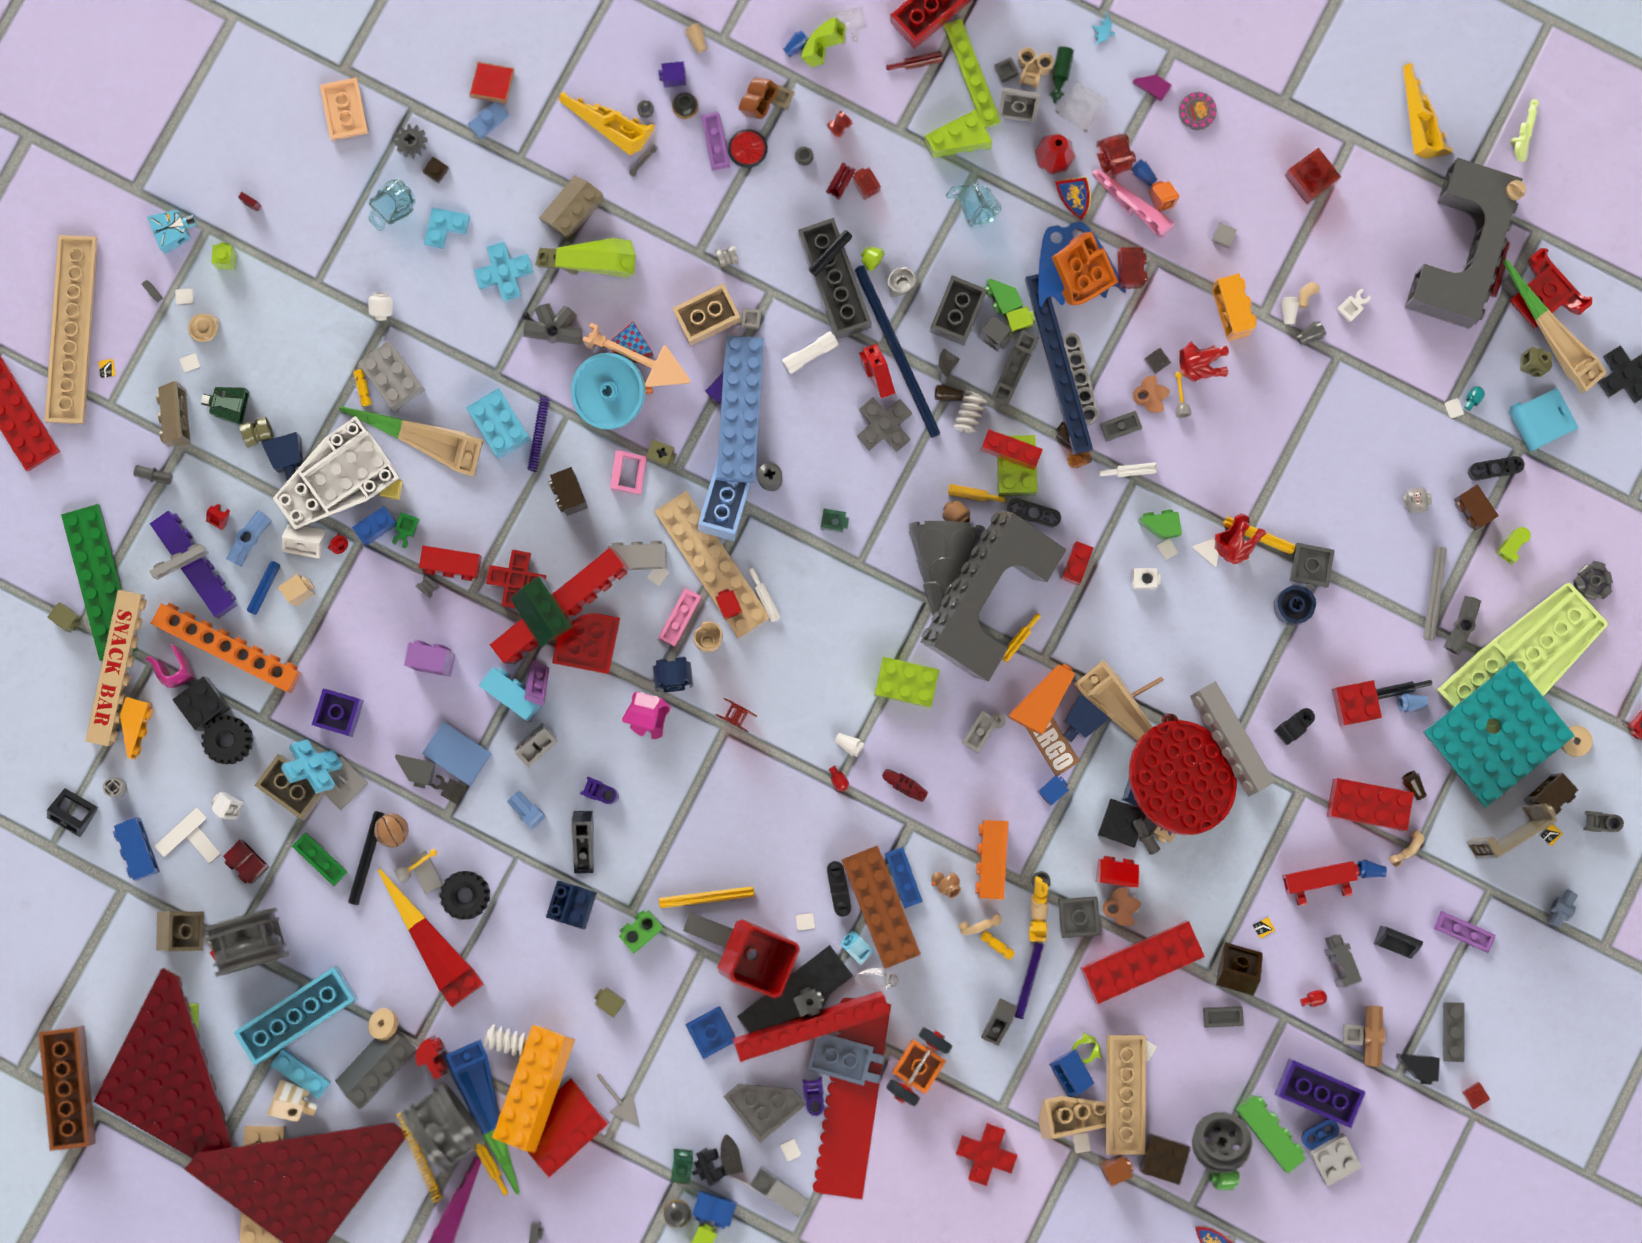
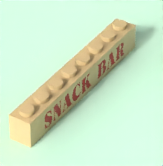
[85,590,147,746]

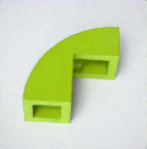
[801,17,846,68]

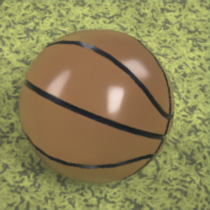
[374,813,409,848]

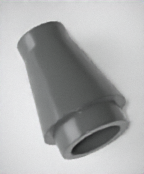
[1296,321,1327,345]

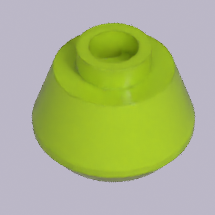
[861,246,885,271]

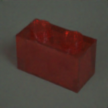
[1117,247,1148,289]

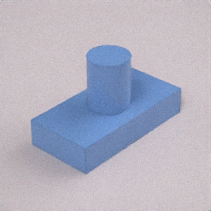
[468,102,509,140]

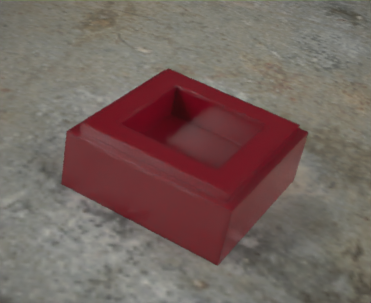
[238,192,261,212]

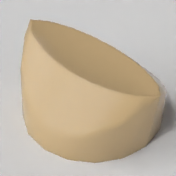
[188,314,219,342]

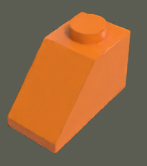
[1149,181,1180,212]

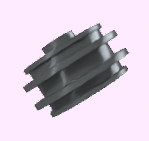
[1192,1112,1252,1173]

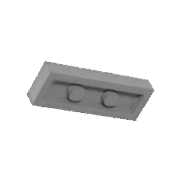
[149,544,209,580]

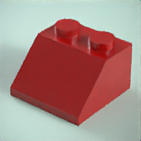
[1095,856,1139,888]

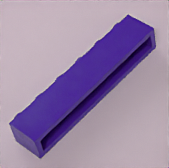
[150,510,238,619]

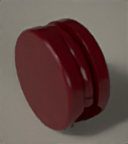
[826,162,856,200]

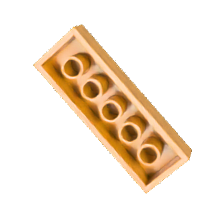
[492,1024,575,1152]

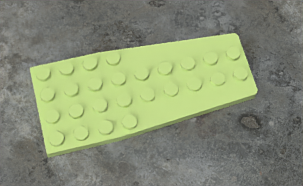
[1436,583,1607,734]

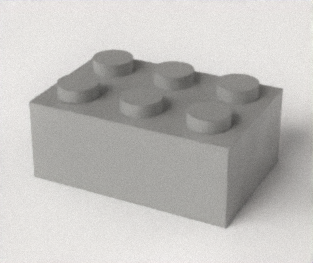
[358,340,425,412]

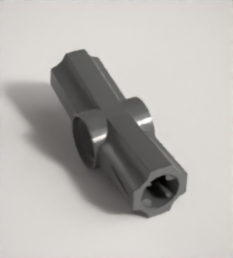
[1443,596,1481,655]

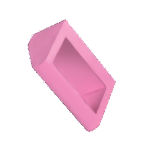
[610,450,647,495]

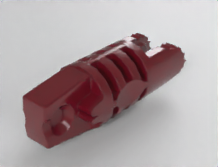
[882,769,928,802]

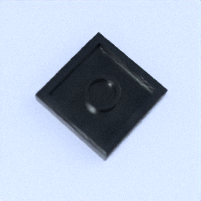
[1098,798,1146,848]

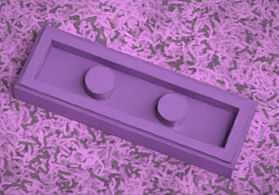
[701,112,730,171]
[524,660,549,706]
[1433,911,1496,953]

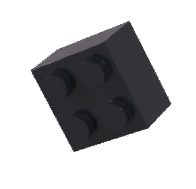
[172,676,231,732]

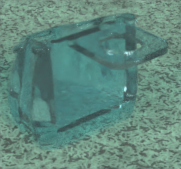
[368,179,416,231]
[946,182,1002,227]

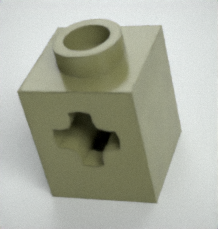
[646,439,677,468]
[47,602,82,633]
[594,987,626,1018]

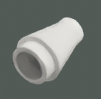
[1280,297,1300,324]
[835,733,865,757]

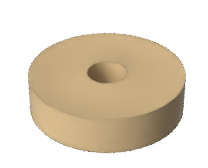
[1561,726,1593,757]
[368,1008,399,1041]

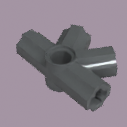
[523,303,582,345]

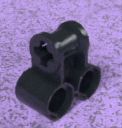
[1274,708,1315,746]

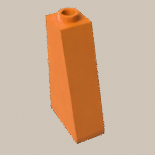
[1008,664,1075,736]

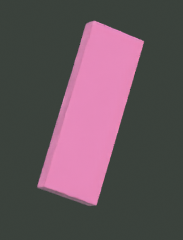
[658,588,702,647]

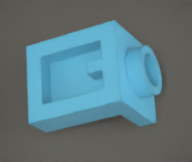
[840,931,874,965]

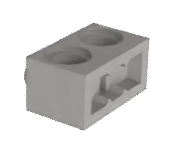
[514,722,557,767]

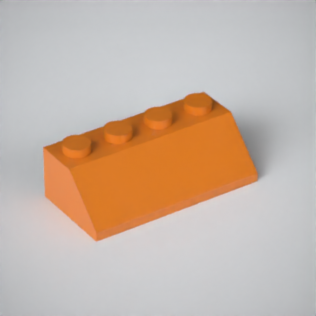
[975,820,1009,900]

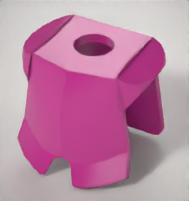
[145,644,194,688]
[622,692,671,739]

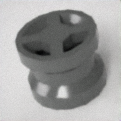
[415,575,440,598]

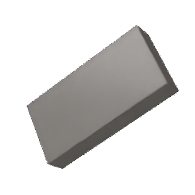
[408,851,443,894]

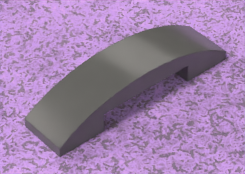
[990,330,1039,407]

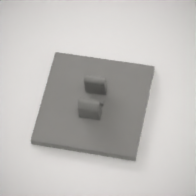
[325,756,368,811]

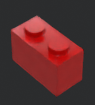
[1061,541,1094,586]

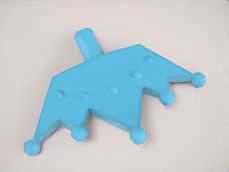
[1092,13,1115,45]

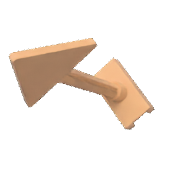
[583,323,691,387]

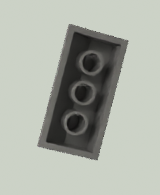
[335,1030,417,1110]

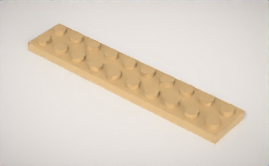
[45,235,98,424]

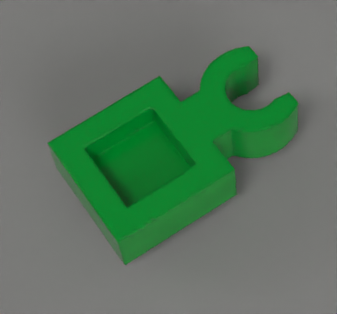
[392,512,420,548]

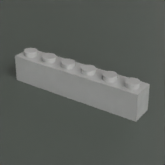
[1190,681,1275,797]

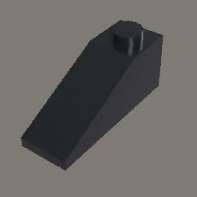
[571,811,594,873]

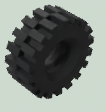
[201,715,254,765]
[439,871,490,920]

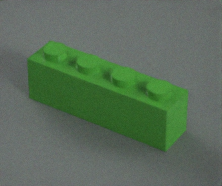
[1235,1095,1306,1173]

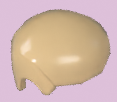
[694,621,723,652]

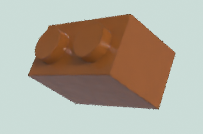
[1099,1155,1134,1187]

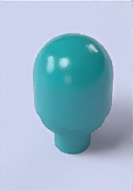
[1464,386,1485,411]

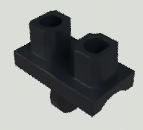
[692,1148,727,1187]

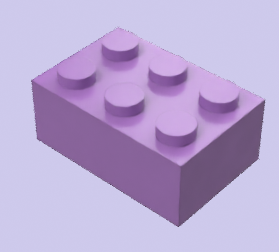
[404,640,455,677]

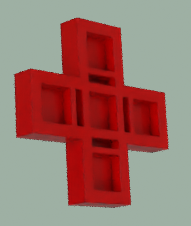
[486,550,547,609]
[956,1123,1018,1186]

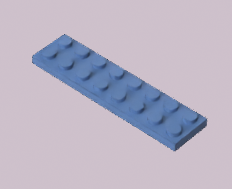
[716,335,764,483]

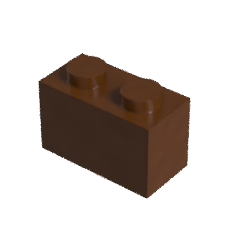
[1454,484,1499,531]

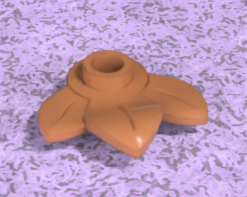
[1132,375,1170,413]
[1102,888,1141,926]

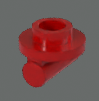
[327,533,348,554]

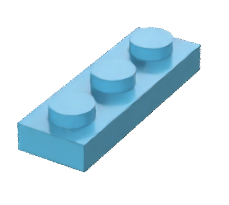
[271,1049,331,1099]

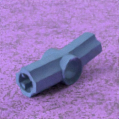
[226,510,272,567]

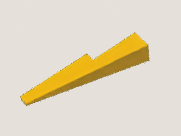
[1403,63,1453,159]
[559,92,655,155]

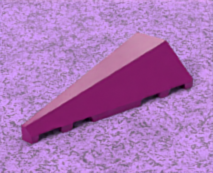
[428,1156,481,1243]

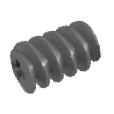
[758,463,782,492]

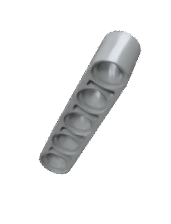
[1063,333,1098,426]

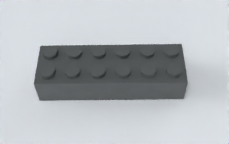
[798,218,872,340]

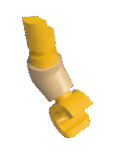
[1029,876,1049,942]

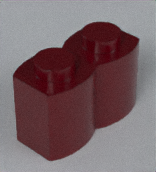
[223,840,269,884]

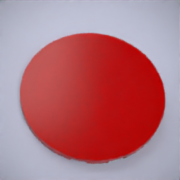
[1129,720,1237,835]

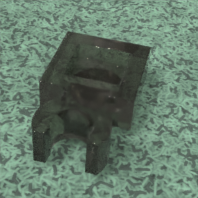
[431,775,468,805]

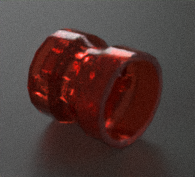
[827,111,853,138]

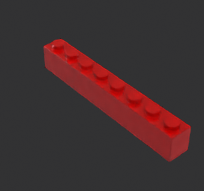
[732,991,890,1062]

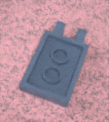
[807,1034,886,1086]

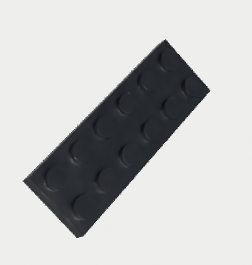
[737,945,853,1033]

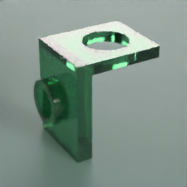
[671,1148,693,1184]

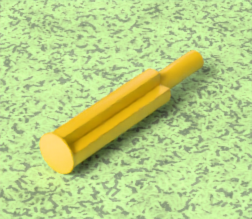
[948,484,1006,503]
[1002,613,1041,663]
[476,1144,509,1196]

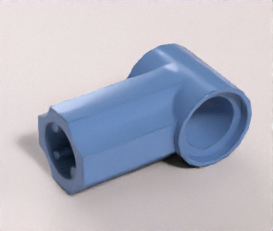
[507,791,546,830]

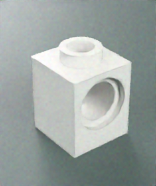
[1132,568,1161,590]

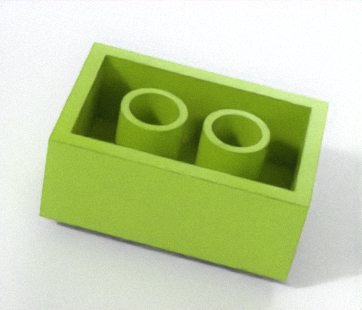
[996,435,1038,496]
[874,657,940,708]

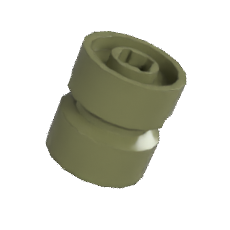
[240,416,274,448]

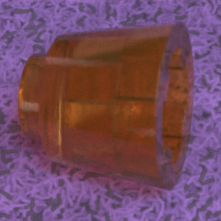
[1067,452,1092,469]

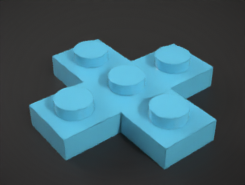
[474,242,534,302]
[281,739,342,793]

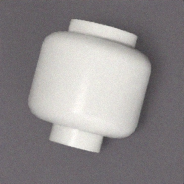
[368,292,393,321]

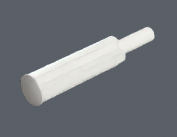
[1098,462,1157,477]
[748,568,781,622]

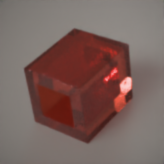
[853,167,881,200]

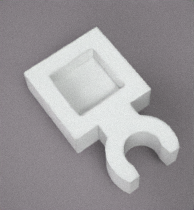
[1336,289,1371,323]

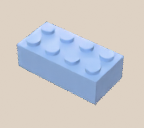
[698,459,751,541]

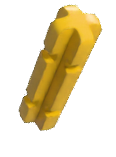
[353,369,372,407]
[980,931,1015,960]

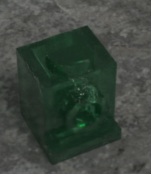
[820,508,849,533]

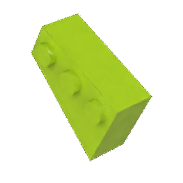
[924,110,993,158]

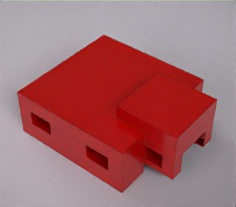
[859,344,896,399]

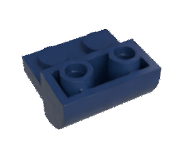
[545,880,597,930]

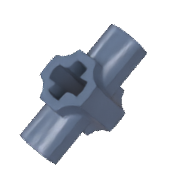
[1547,889,1578,929]

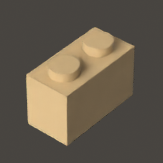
[278,574,315,607]

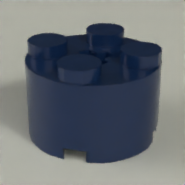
[1274,585,1316,626]
[653,657,694,692]

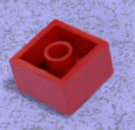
[1332,680,1382,727]

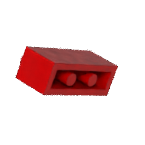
[980,429,1043,470]
[419,545,482,581]

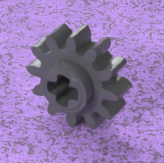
[394,124,428,159]

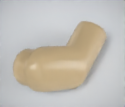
[1299,282,1320,308]

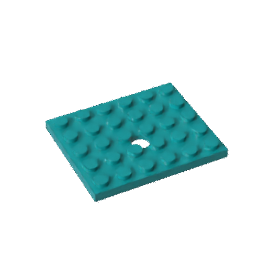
[1423,660,1575,808]

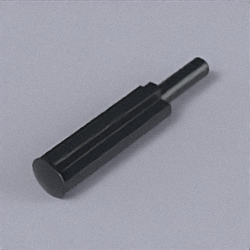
[1376,680,1433,700]

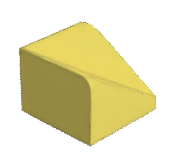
[379,480,403,500]

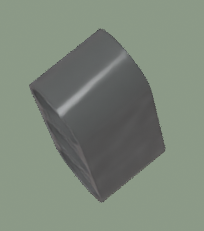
[683,913,733,947]

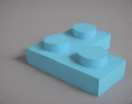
[424,207,470,249]

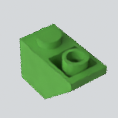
[985,279,1023,318]
[1138,509,1182,539]

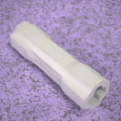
[782,331,839,375]

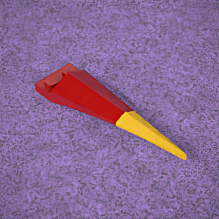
[378,869,485,1008]

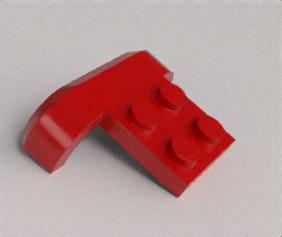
[1509,248,1592,329]

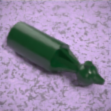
[1049,46,1074,104]

